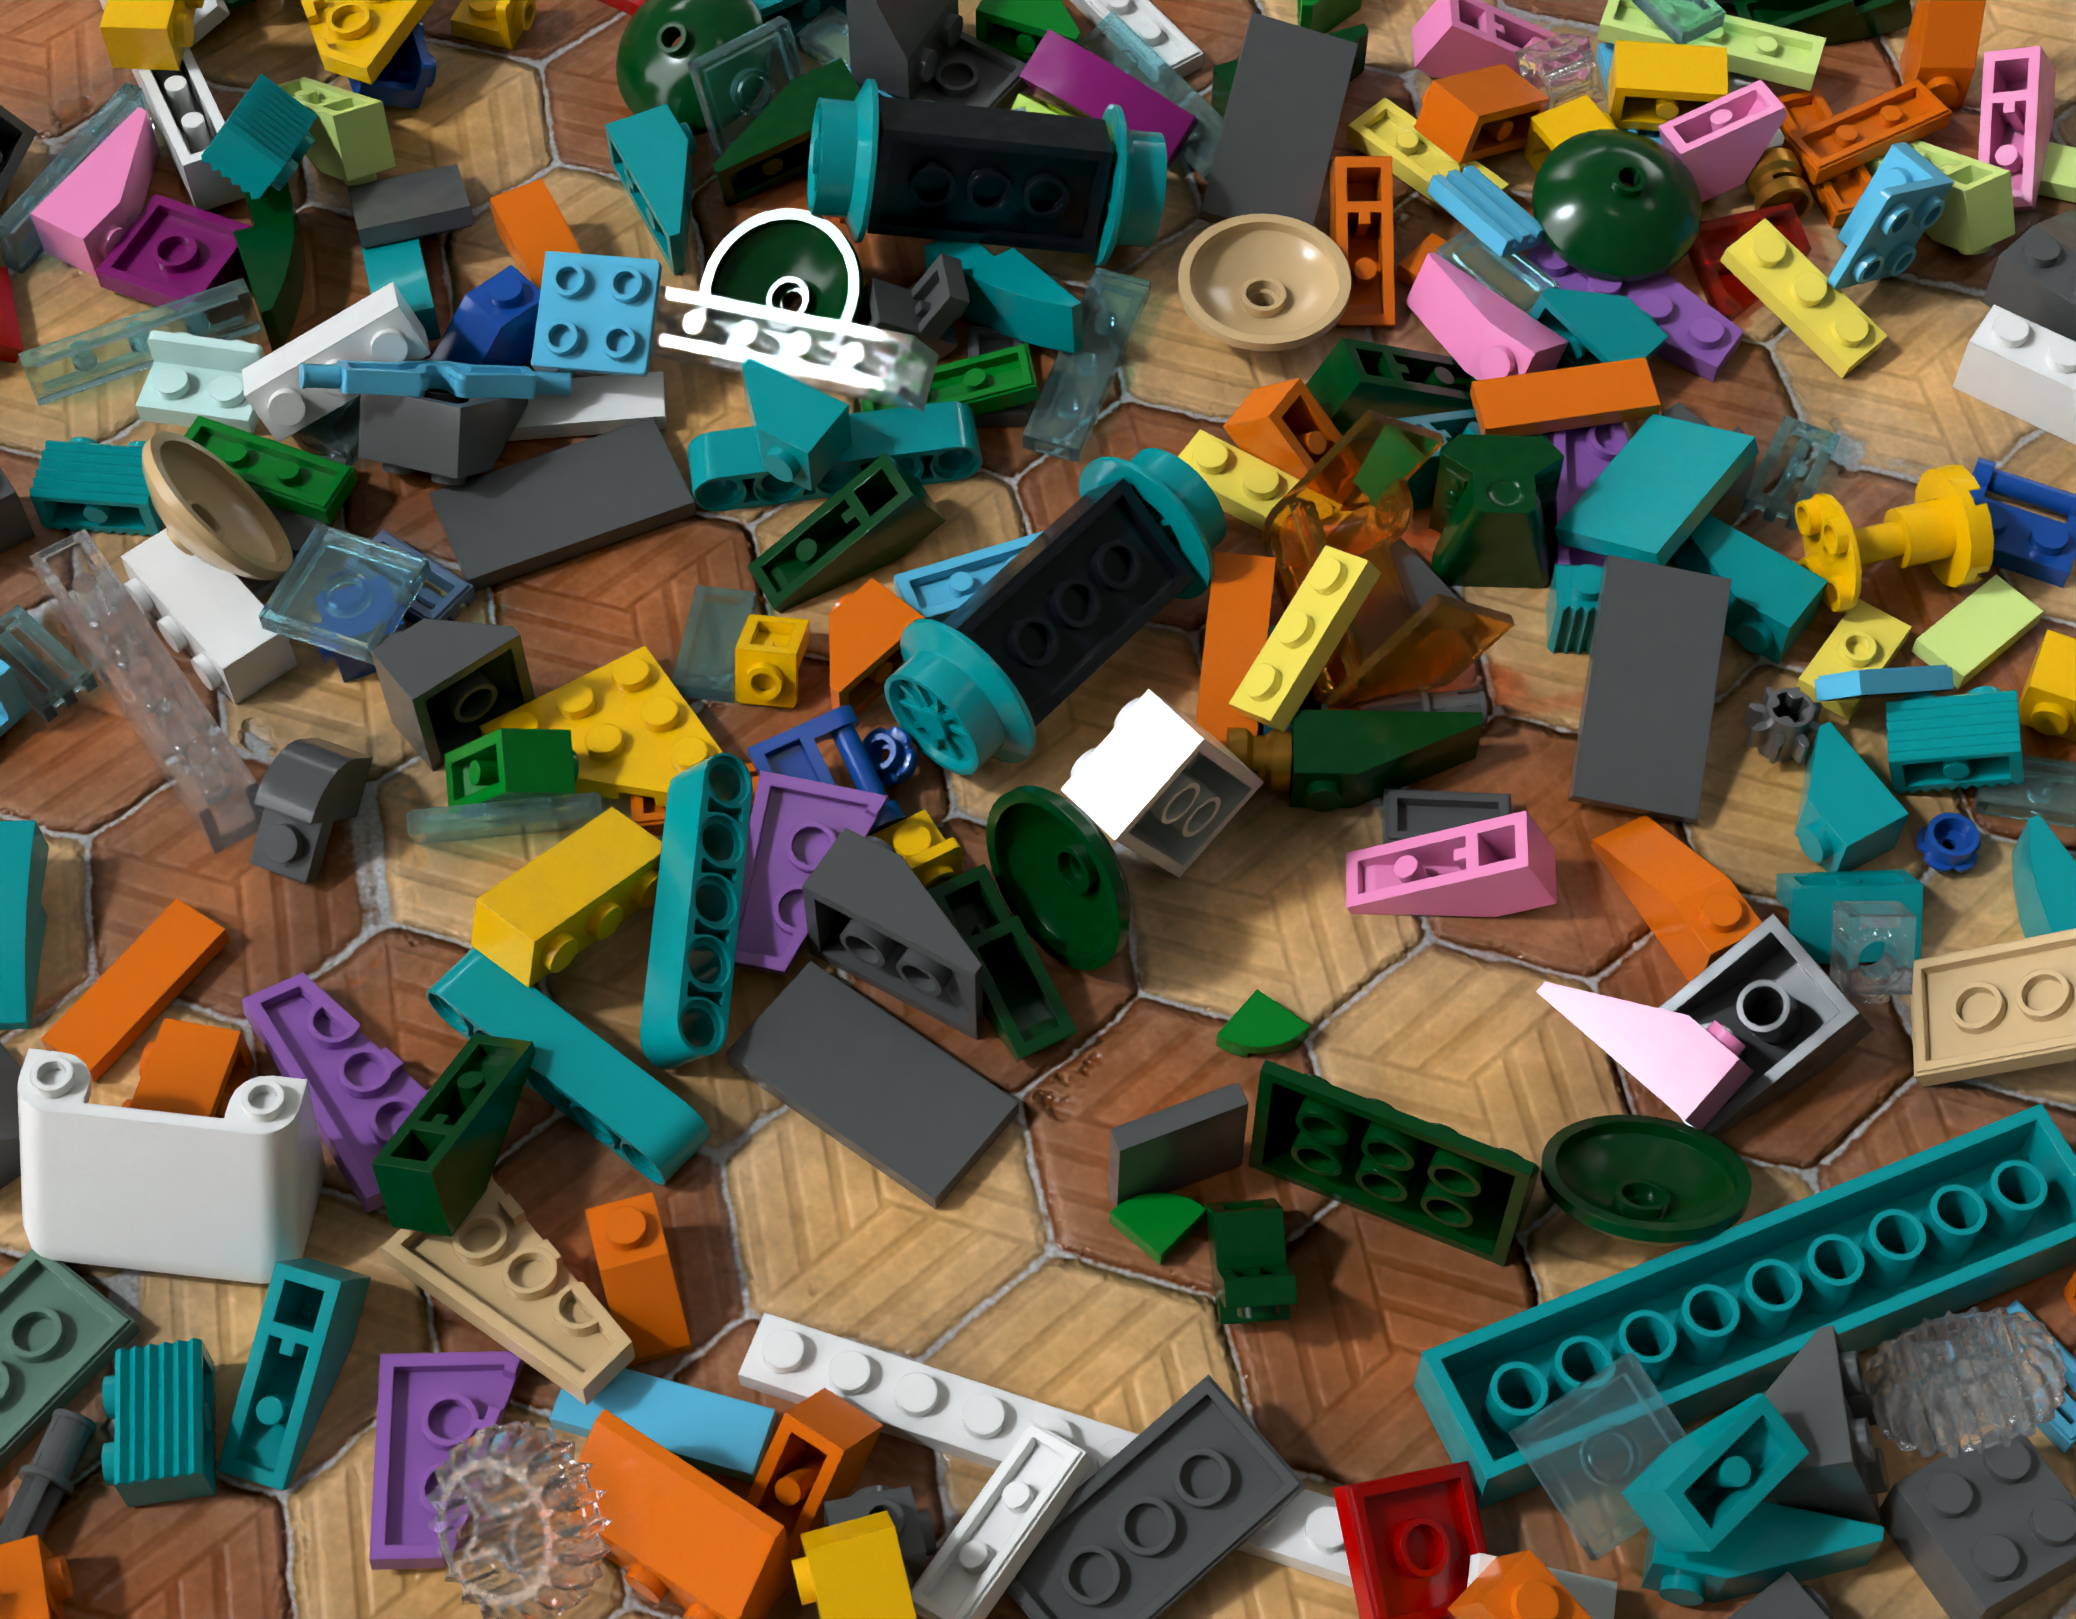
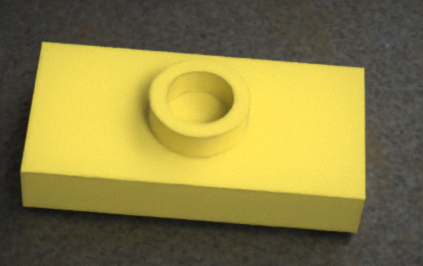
[1796,599,1912,721]

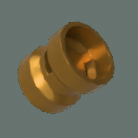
[1745,147,1813,228]
[1226,727,1292,793]

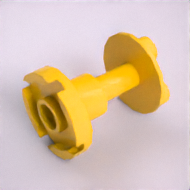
[1795,464,1994,614]

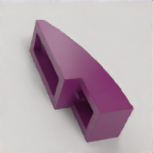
[1019,29,1199,168]

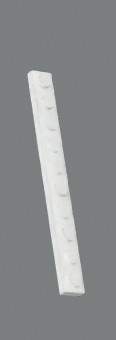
[738,1312,1353,1588]

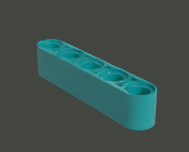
[687,401,983,511]
[640,752,753,1070]
[426,947,711,1185]

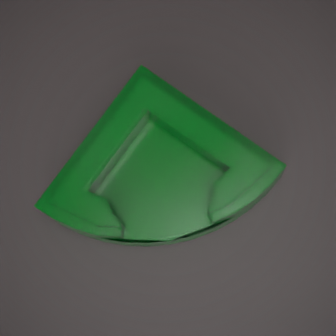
[1216,989,1310,1057]
[1109,1192,1207,1265]

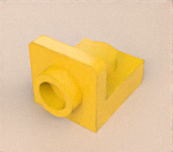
[450,0,536,50]
[735,614,810,708]
[870,809,963,890]

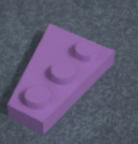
[734,770,888,976]
[369,1351,525,1570]

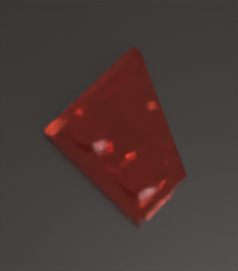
[1688,202,1811,321]

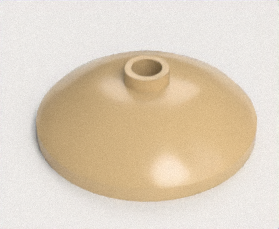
[1178,213,1351,352]
[142,431,293,580]

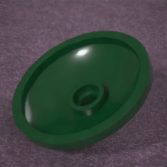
[616,0,770,136]
[1532,129,1702,282]
[699,208,864,378]
[986,785,1131,970]
[1540,1115,1752,1246]

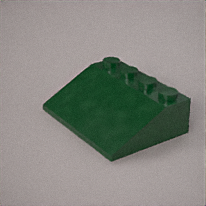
[1249,1059,1540,1267]

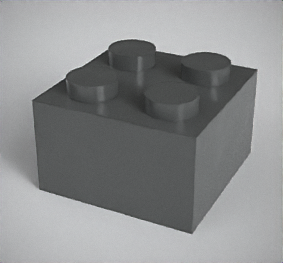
[1879,1417,2076,1619]

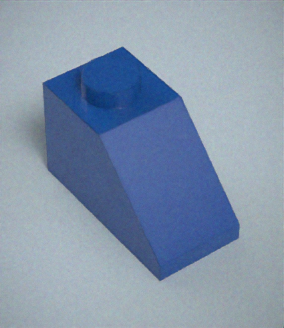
[430,265,541,366]

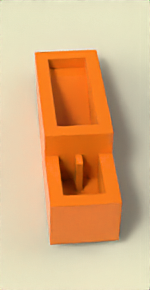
[489,178,582,290]
[1196,551,1276,747]

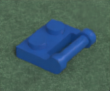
[1970,457,2076,588]
[747,705,906,837]

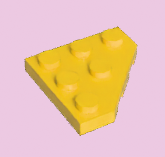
[301,0,435,84]
[479,646,723,807]

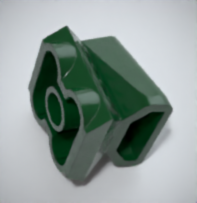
[1429,434,1565,589]

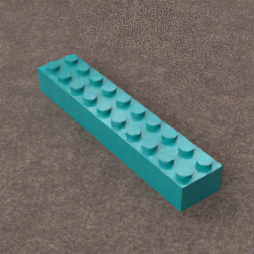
[1413,1103,2076,1510]

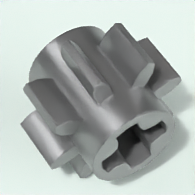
[1744,686,1823,764]

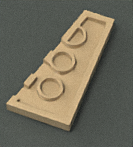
[381,1175,635,1406]

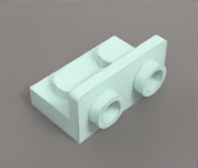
[135,330,265,434]

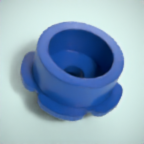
[863,726,918,787]
[1916,813,1981,873]

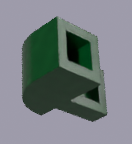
[1206,1198,1297,1325]

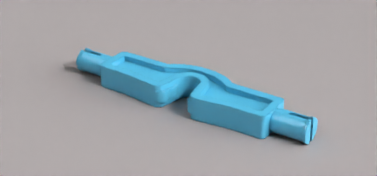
[299,360,571,399]

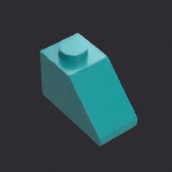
[1528,288,1669,368]
[742,356,852,491]
[1795,721,1909,872]
[1621,1393,1810,1552]

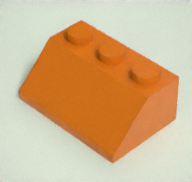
[559,1409,794,1619]

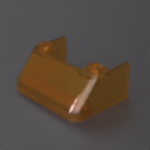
[1262,410,1515,709]

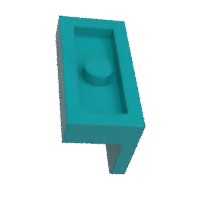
[1776,869,1923,964]

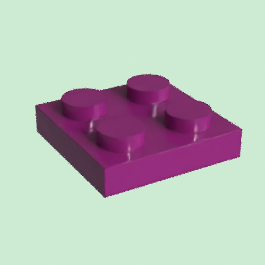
[95,194,252,320]

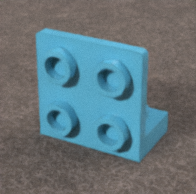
[1827,142,1954,290]
[531,251,662,378]

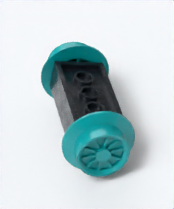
[807,78,1167,266]
[884,448,1226,775]

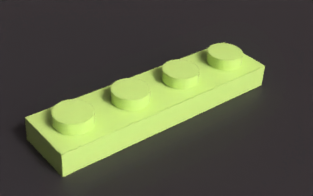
[1597,0,1826,91]

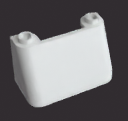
[17,1048,326,1284]

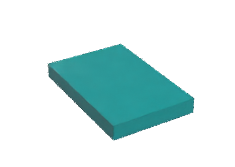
[1554,414,1759,566]

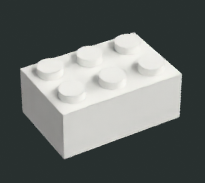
[1061,689,1264,878]

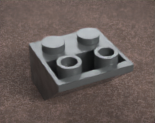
[1765,1325,1889,1522]

